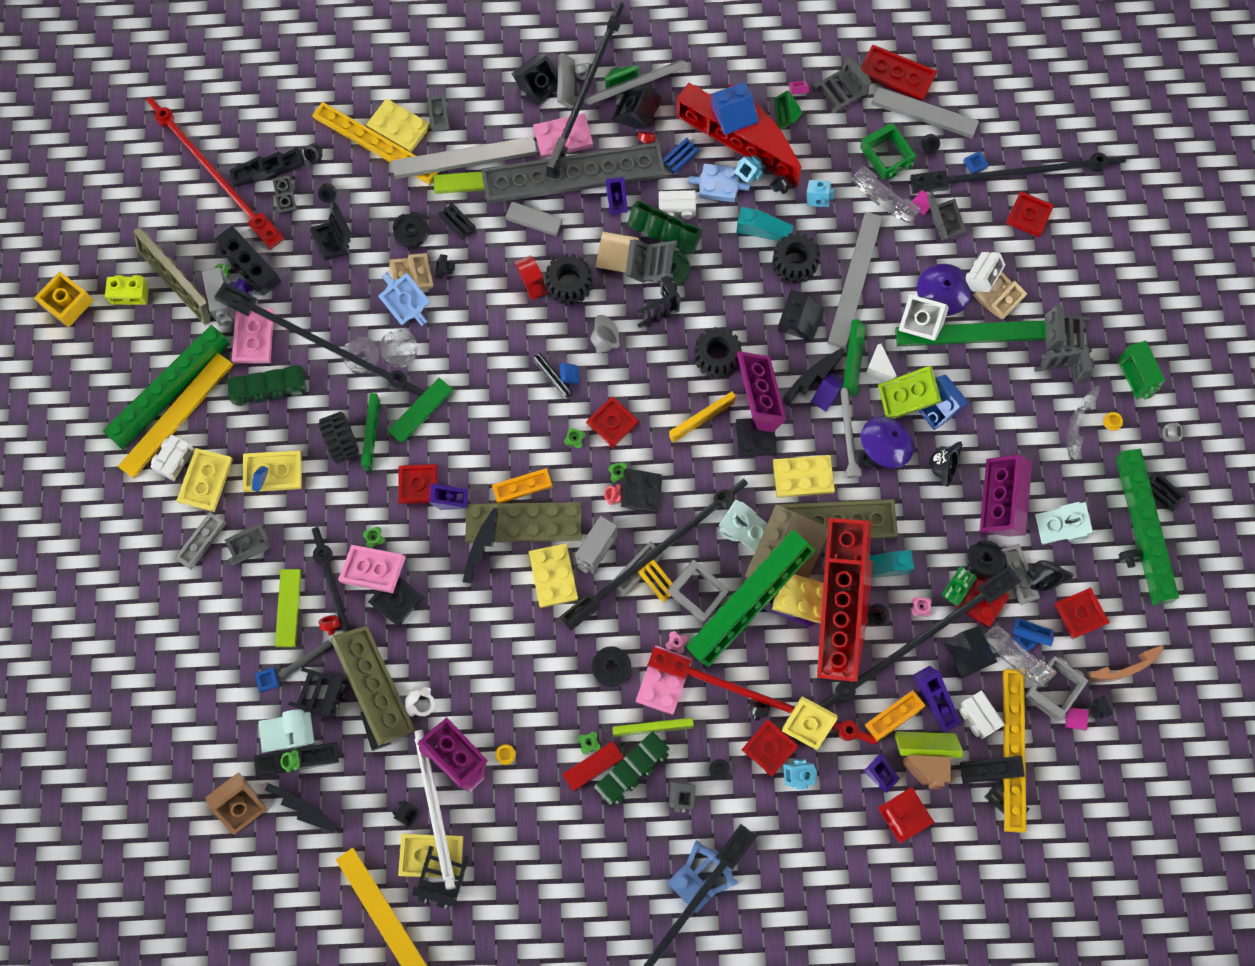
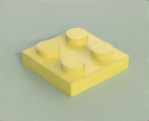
[782,696,838,750]

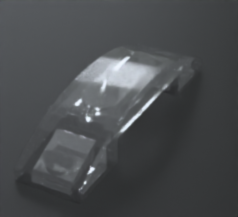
[852,165,921,223]
[1067,386,1100,460]
[984,624,1057,687]

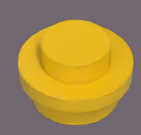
[1103,412,1123,431]
[496,745,516,765]

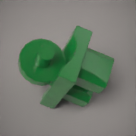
[941,566,977,607]

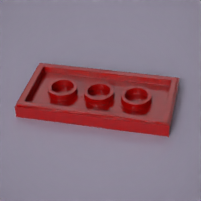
[861,44,937,102]

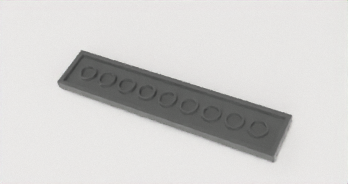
[481,142,665,204]

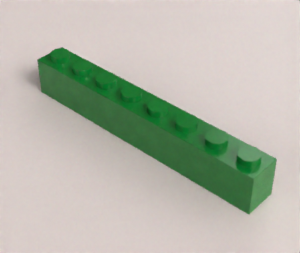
[103,324,230,450]
[1115,448,1179,606]
[686,529,816,667]

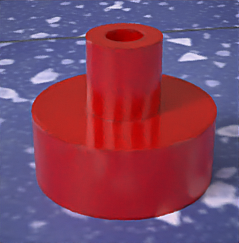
[638,132,656,144]
[318,615,340,636]

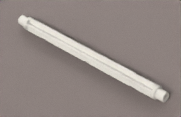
[414,730,455,890]

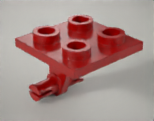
[878,787,935,844]

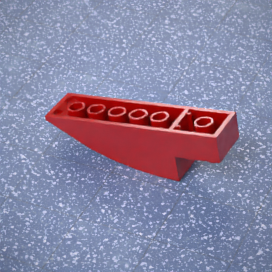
[676,82,802,187]
[817,518,873,682]

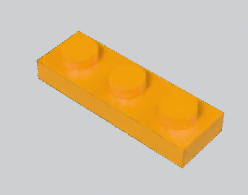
[492,468,553,504]
[865,690,926,742]

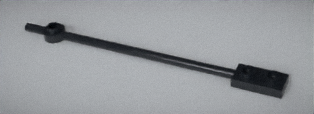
[546,2,624,178]
[909,153,1126,194]
[214,282,424,396]
[559,478,748,631]
[311,527,392,751]
[819,566,1022,709]
[643,824,757,966]

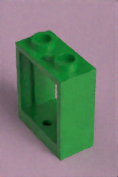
[860,123,916,181]
[1118,340,1166,400]

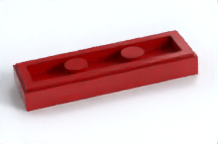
[562,741,624,792]

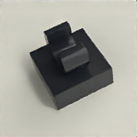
[435,254,455,279]
[1086,695,1113,719]
[392,800,421,828]

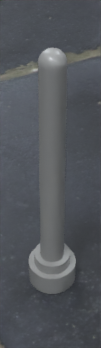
[840,388,862,478]

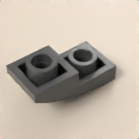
[272,175,297,213]

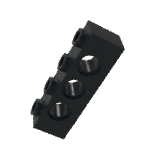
[215,225,281,296]

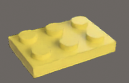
[366,98,431,152]
[176,448,233,512]
[243,451,302,492]
[773,455,835,498]
[529,543,578,608]
[772,574,824,624]
[398,834,464,878]

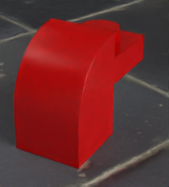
[514,255,548,300]

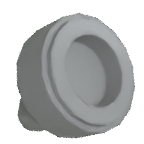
[574,63,592,80]
[1162,422,1183,442]

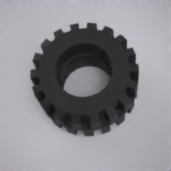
[772,233,820,284]
[545,254,592,305]
[694,327,742,379]
[319,411,359,464]

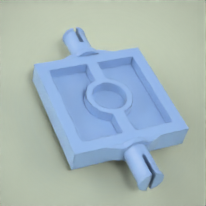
[688,164,750,202]
[378,272,431,326]

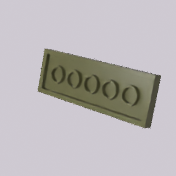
[133,227,211,326]
[779,499,898,542]
[465,502,582,543]
[331,626,415,746]

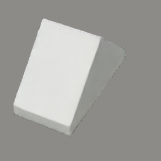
[866,344,897,382]

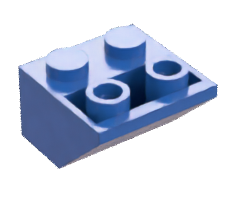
[918,374,969,430]

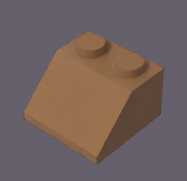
[902,755,951,790]
[205,772,267,835]

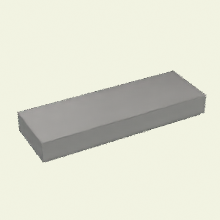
[557,53,575,109]
[505,202,563,236]
[175,512,227,570]
[610,541,665,597]
[1001,544,1040,605]

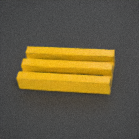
[638,560,672,602]

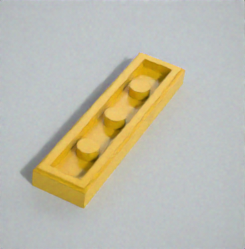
[669,391,736,442]

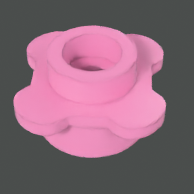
[911,597,932,617]
[666,631,688,654]

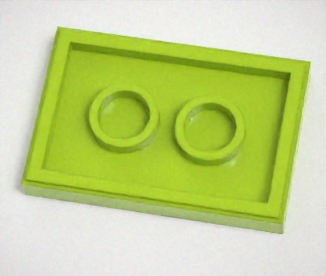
[878,366,941,419]
[895,731,963,758]

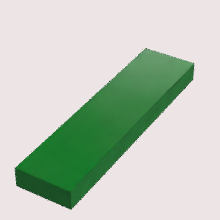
[843,319,866,396]
[387,378,453,444]
[361,393,381,471]

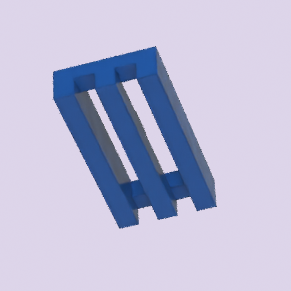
[662,137,699,174]
[1013,618,1054,646]

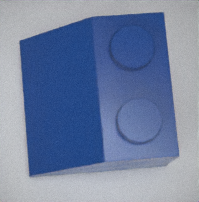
[711,81,758,135]

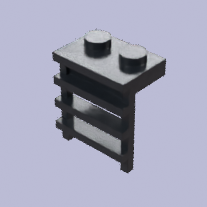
[310,201,352,261]
[637,276,680,328]
[288,667,348,720]
[412,846,469,909]

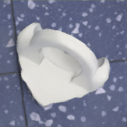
[405,686,435,717]

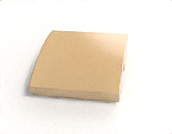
[595,232,639,273]
[389,253,433,291]
[973,272,1027,319]

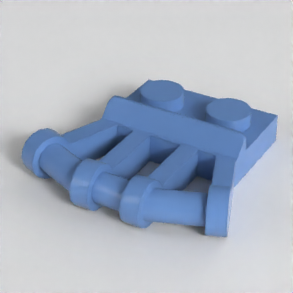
[667,840,738,913]

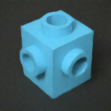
[734,155,766,183]
[807,180,834,207]
[783,759,817,790]

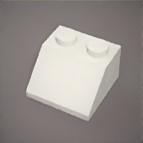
[899,295,949,341]

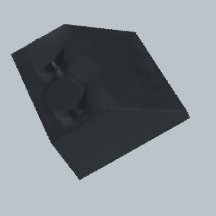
[511,53,558,105]
[612,85,662,129]
[778,289,824,342]

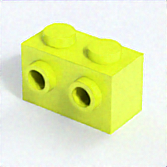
[105,275,149,305]

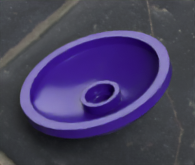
[917,264,973,316]
[860,416,914,468]

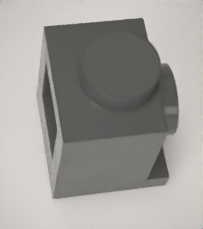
[669,781,696,813]

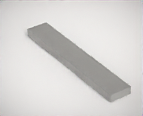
[584,60,686,105]
[871,87,979,139]

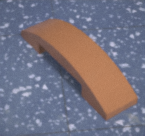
[1085,645,1164,682]

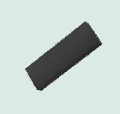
[960,756,1025,784]

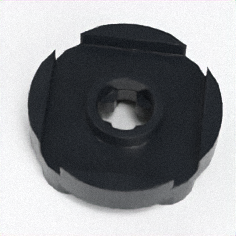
[393,212,430,249]
[966,540,1007,578]
[591,646,631,687]

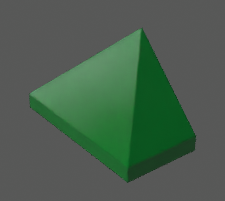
[605,65,639,88]
[774,90,803,130]

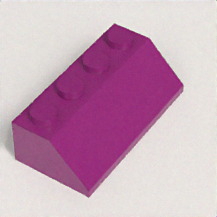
[737,351,786,432]
[979,455,1032,537]

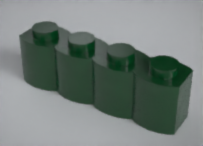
[627,201,703,254]
[227,365,307,406]
[594,731,670,806]

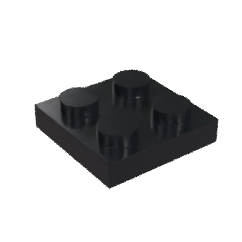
[736,418,777,457]
[621,469,662,513]
[368,577,424,627]

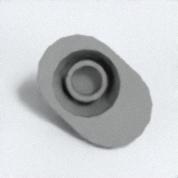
[591,315,620,354]

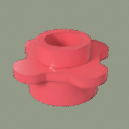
[604,484,622,505]

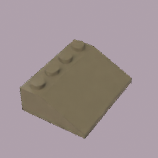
[745,504,828,578]

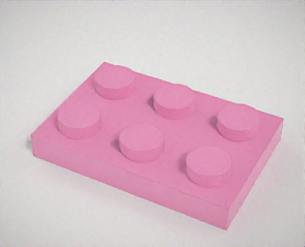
[533,113,593,159]
[232,309,274,363]
[338,545,406,593]
[635,645,693,716]

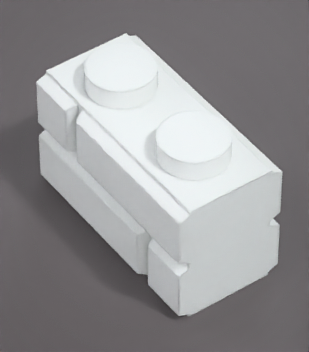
[659,190,696,220]
[966,252,1005,292]
[151,435,194,481]
[959,690,1005,740]

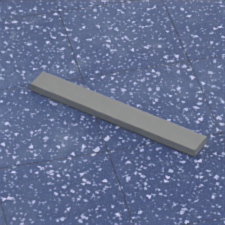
[392,136,537,179]
[827,212,883,349]

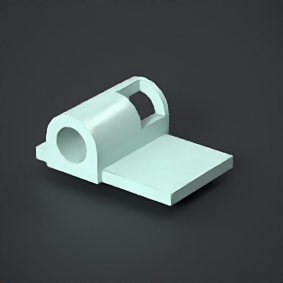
[719,500,768,552]
[1035,502,1093,545]
[258,710,314,753]

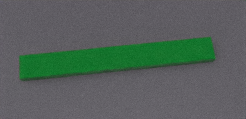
[895,320,1046,347]

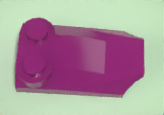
[417,717,488,793]

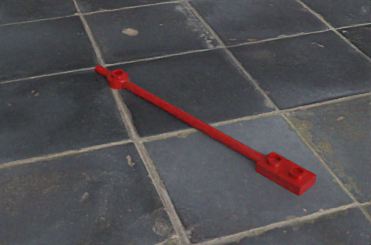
[146,97,285,250]
[647,647,877,745]

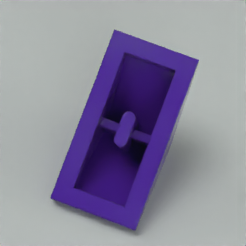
[605,176,628,215]
[811,372,844,412]
[429,484,468,510]
[863,753,900,793]

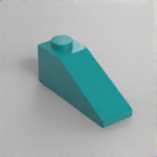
[736,207,793,241]
[869,550,914,578]

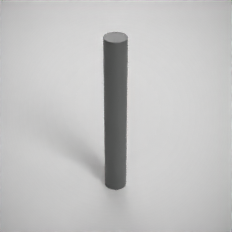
[278,640,333,680]

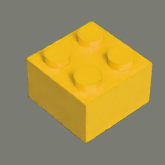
[34,271,94,328]

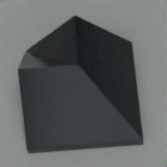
[943,626,998,679]

